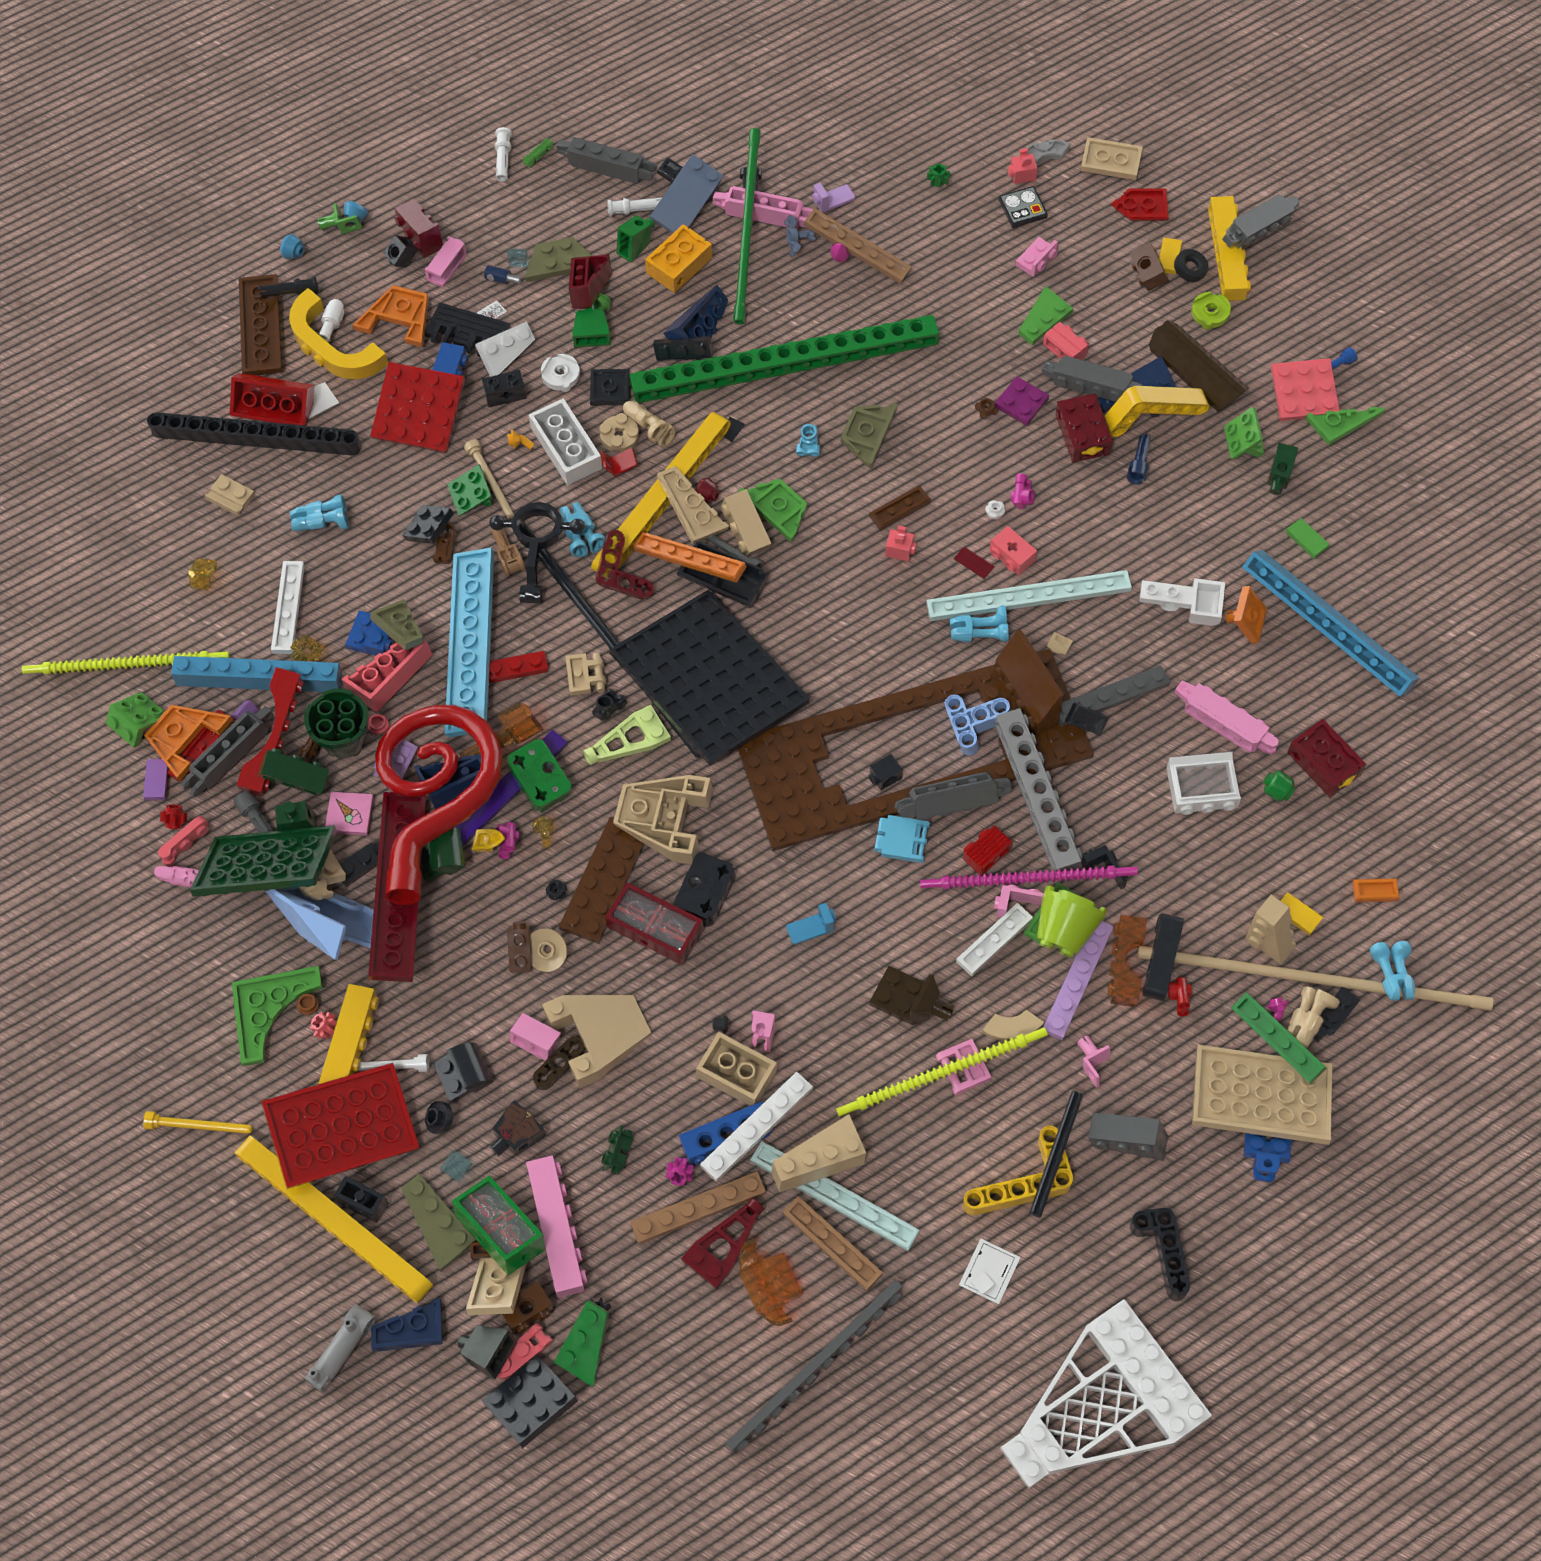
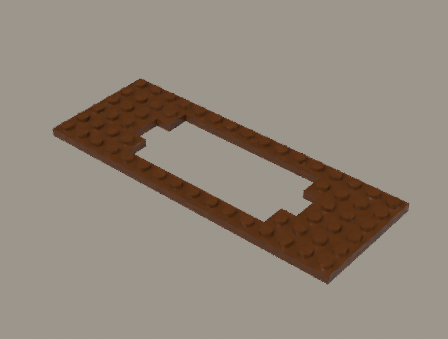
[737,649,1094,851]

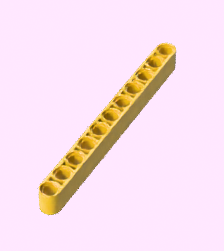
[591,412,731,579]
[234,1136,434,1304]

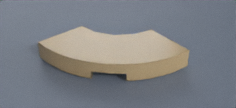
[982,1010,1044,1041]

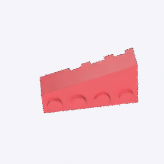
[341,639,433,712]

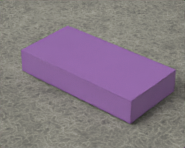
[143,759,169,800]

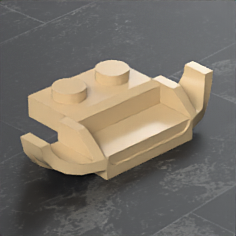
[299,849,346,900]

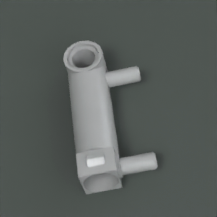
[304,1304,376,1393]

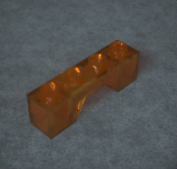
[1107,915,1147,1007]

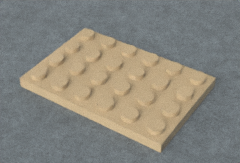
[1192,1045,1332,1145]

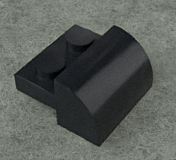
[433,1042,494,1103]

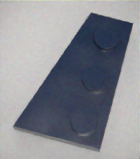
[371,1297,443,1352]

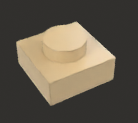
[1047,632,1073,655]

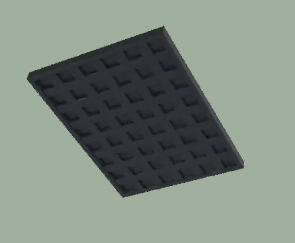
[610,590,810,766]

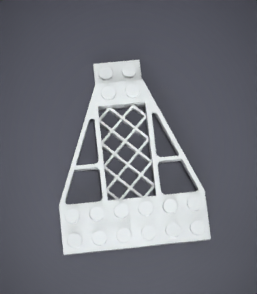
[1000,1299,1212,1489]

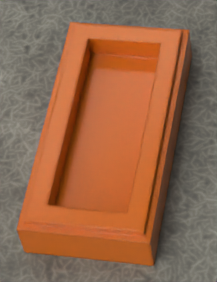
[1352,878,1400,902]

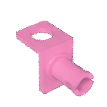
[1077,1036,1110,1088]

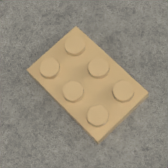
[1081,137,1143,180]
[466,1257,527,1315]

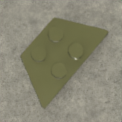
[525,237,592,282]
[841,403,898,468]

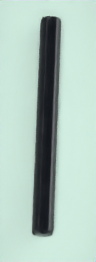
[1030,1091,1083,1218]

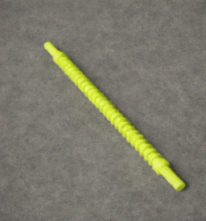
[22,651,230,675]
[836,1027,1048,1117]

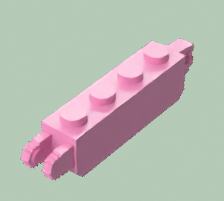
[713,186,813,230]
[1175,681,1279,755]

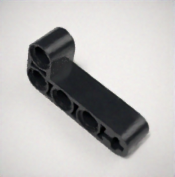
[1142,913,1184,1001]
[1130,1208,1190,1301]

